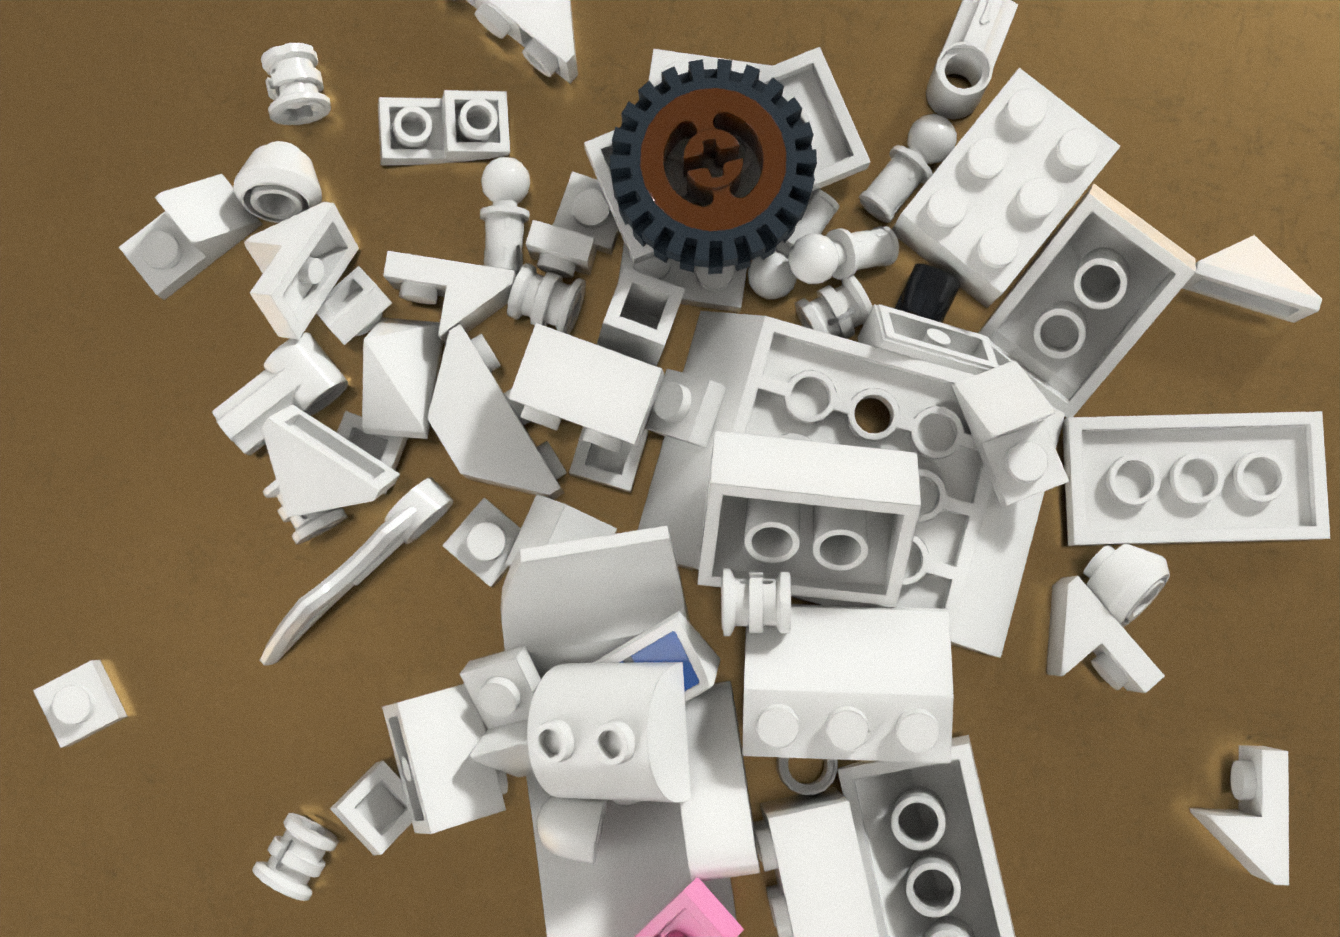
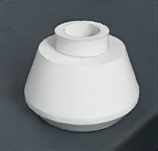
[233,141,322,223]
[1084,544,1170,627]

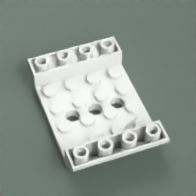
[638,311,1065,658]

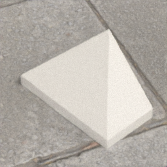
[1182,235,1322,323]
[362,317,443,439]
[262,404,400,518]

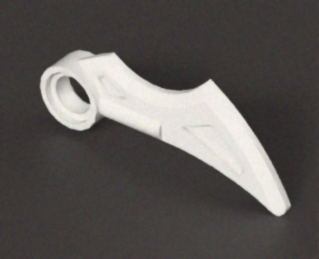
[260,477,453,666]

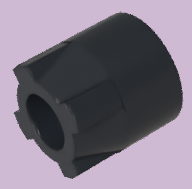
[894,263,961,323]

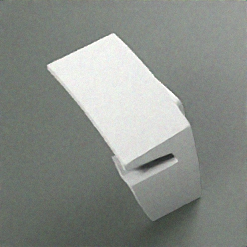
[500,526,760,937]

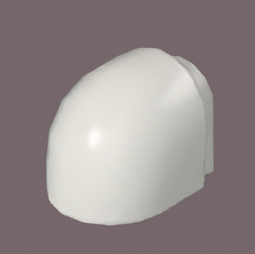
[537,796,607,864]

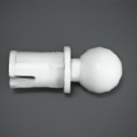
[859,114,957,223]
[480,157,530,276]
[748,189,840,299]
[788,226,899,284]

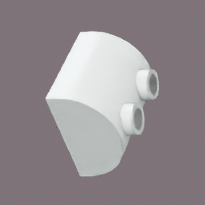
[527,662,691,803]

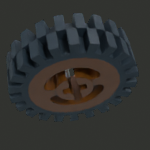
[610,59,817,274]

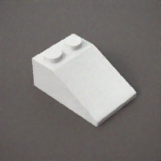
[978,183,1196,418]

